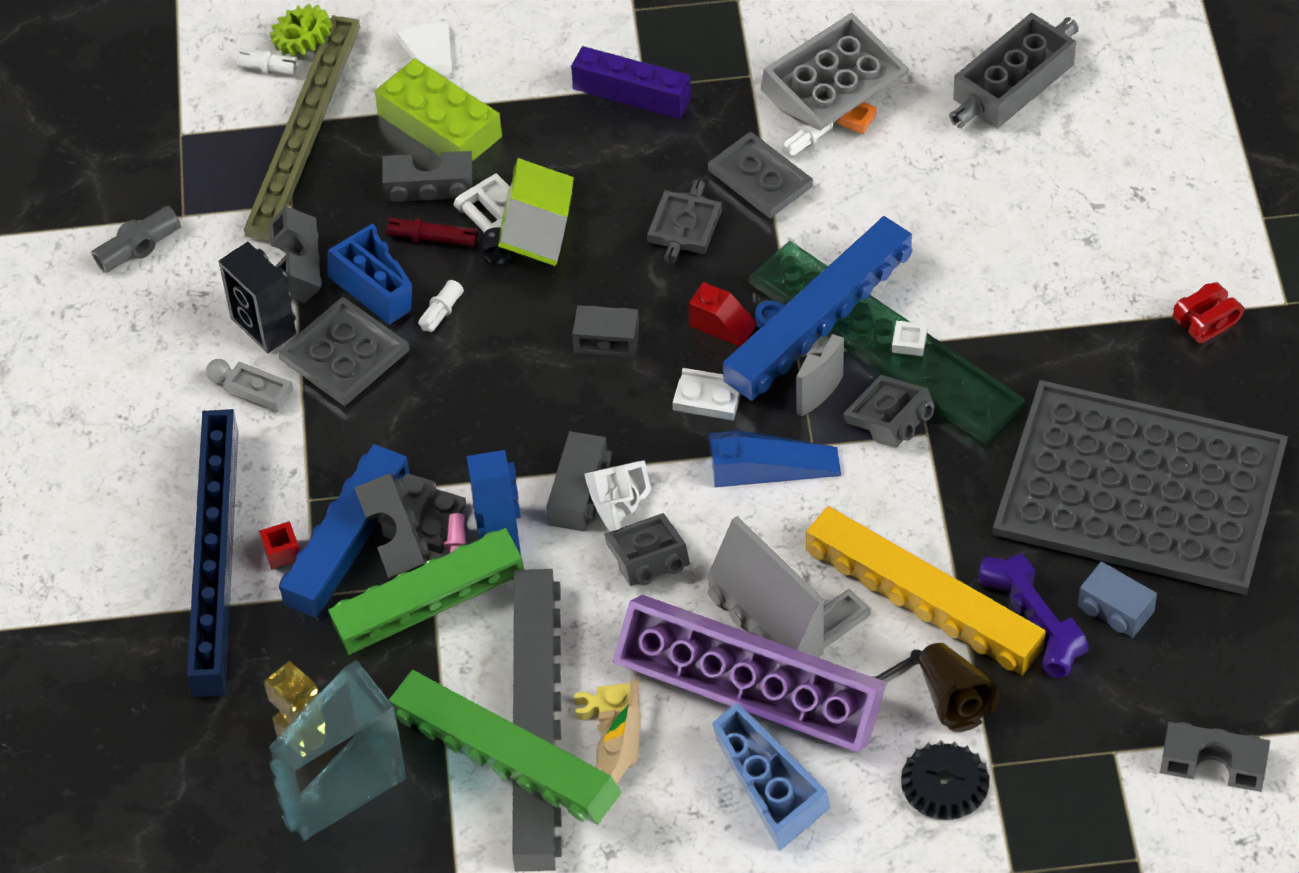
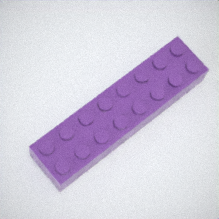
[612,595,887,752]

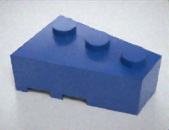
[327,223,412,325]

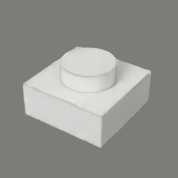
[892,321,927,356]

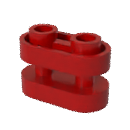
[1172,282,1244,343]

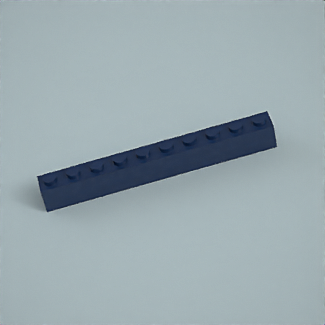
[187,409,239,697]

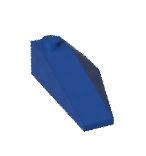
[708,430,841,487]

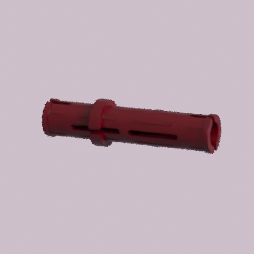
[386,217,478,248]

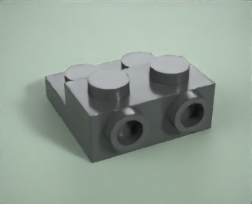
[843,375,935,447]
[378,473,467,554]
[604,513,690,586]

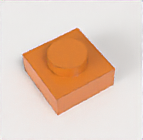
[837,102,877,134]

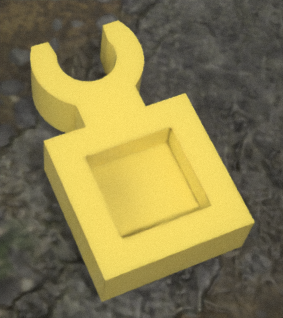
[574,683,630,720]

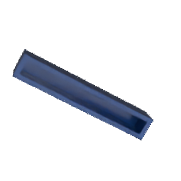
[279,444,410,618]

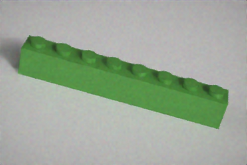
[388,669,622,825]

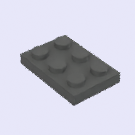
[708,131,813,218]

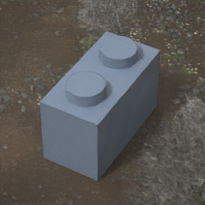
[1078,561,1157,638]

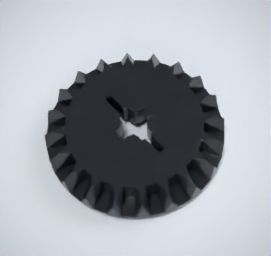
[901,740,989,820]

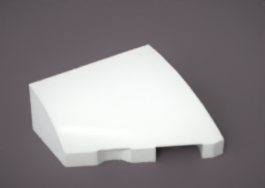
[397,21,452,76]
[584,460,651,531]

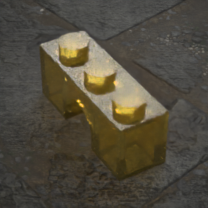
[264,661,328,759]

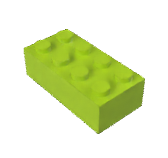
[374,58,502,161]

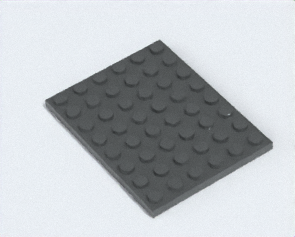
[992,380,1288,595]

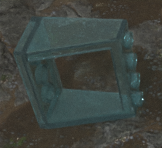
[269,660,407,841]

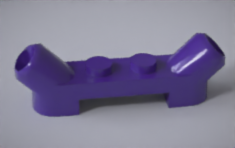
[978,553,1088,678]

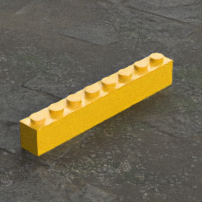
[806,506,1046,676]

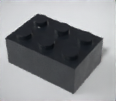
[218,241,296,354]

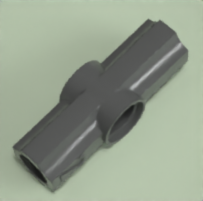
[91,206,181,273]

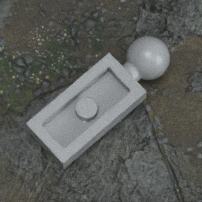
[206,359,293,412]

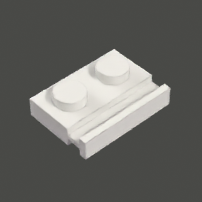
[672,368,740,421]

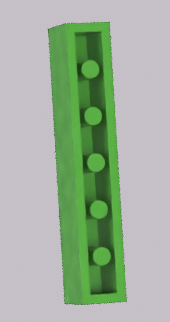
[328,528,525,655]

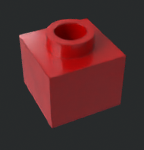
[259,521,300,570]

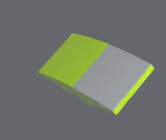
[498,158,574,266]

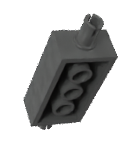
[949,12,1079,129]

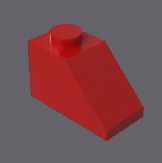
[689,282,758,347]

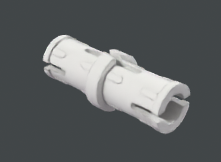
[236,48,297,75]

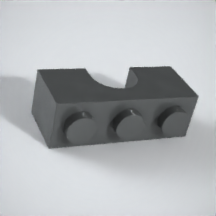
[382,151,474,202]
[269,206,322,304]
[354,473,431,579]
[1160,722,1270,792]

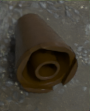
[919,643,1000,732]

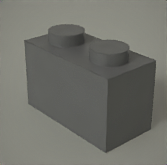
[572,305,640,358]

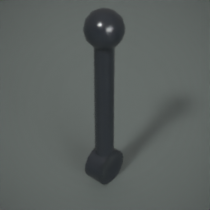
[871,649,922,680]

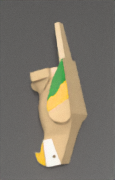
[595,678,641,784]

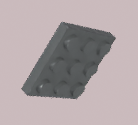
[278,297,409,406]

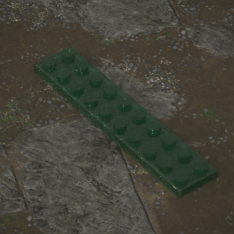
[749,240,1026,445]

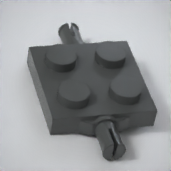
[647,179,722,264]

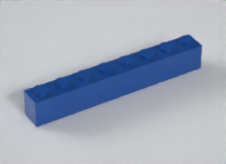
[723,216,913,401]

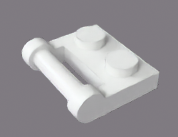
[454,173,510,234]

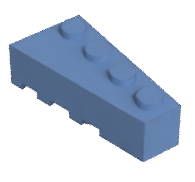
[712,702,830,851]

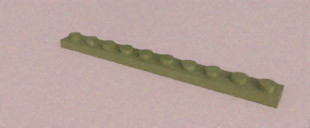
[244,15,361,241]

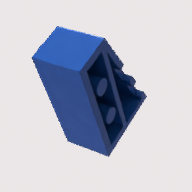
[467,450,521,555]

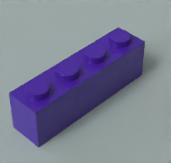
[571,46,691,119]

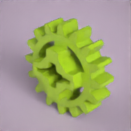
[269,3,332,57]

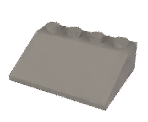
[760,12,909,131]
[708,516,824,658]

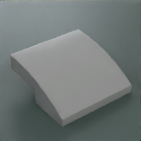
[796,334,844,416]

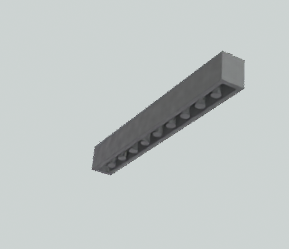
[512,569,562,872]

